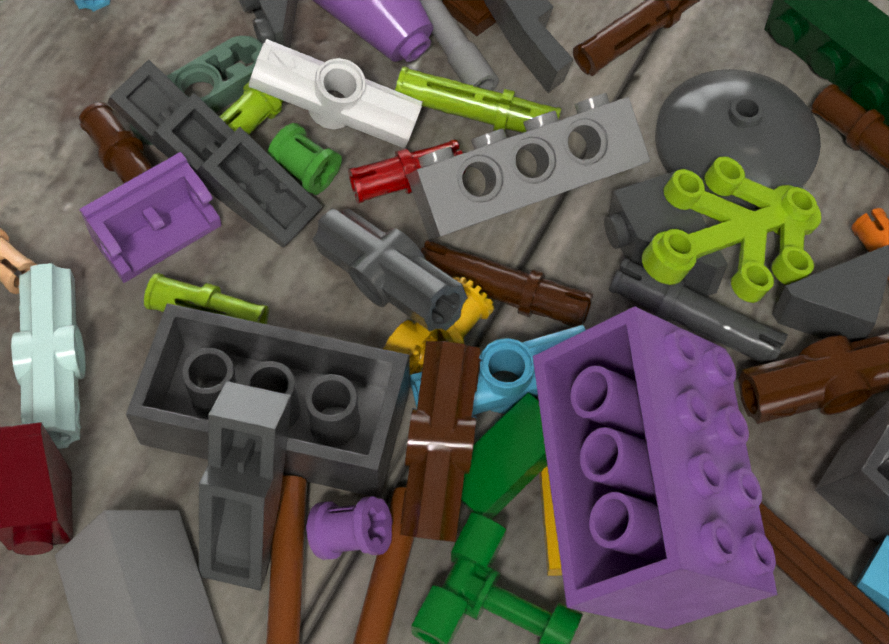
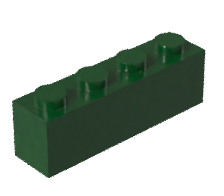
[764,0,889,126]

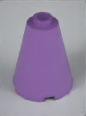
[312,0,433,62]

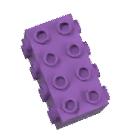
[533,306,778,629]

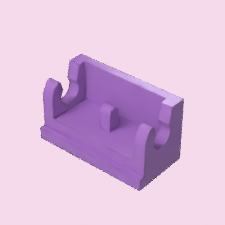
[80,152,222,283]

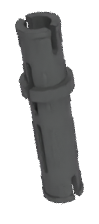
[609,257,788,364]

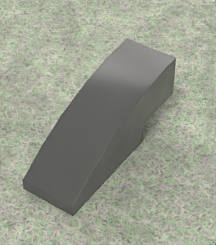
[199,381,291,591]

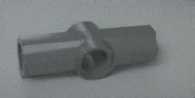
[312,208,467,331]

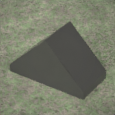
[772,245,889,343]

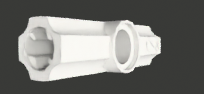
[249,39,422,149]

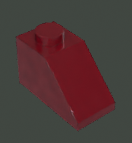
[0,422,73,555]

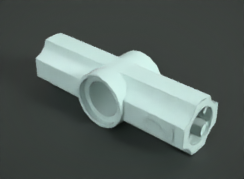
[11,263,86,449]

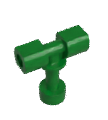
[411,512,583,644]

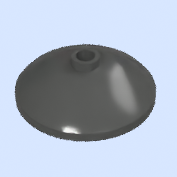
[655,69,821,210]

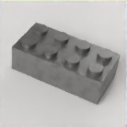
[126,303,410,498]

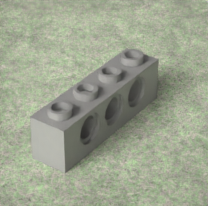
[406,93,651,240]

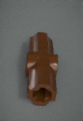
[738,333,889,424]
[400,341,481,542]

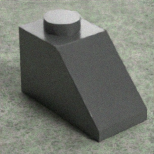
[604,171,728,296]

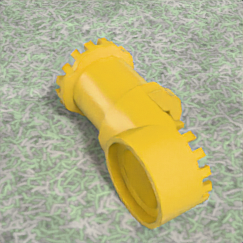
[383,277,494,375]

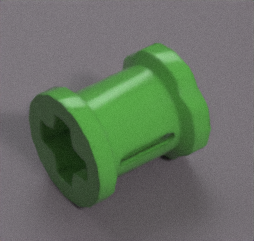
[267,123,342,195]

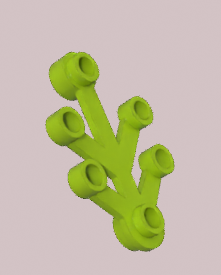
[642,157,821,303]

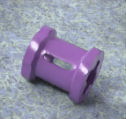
[306,496,392,560]

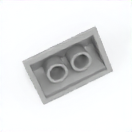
[55,510,223,644]

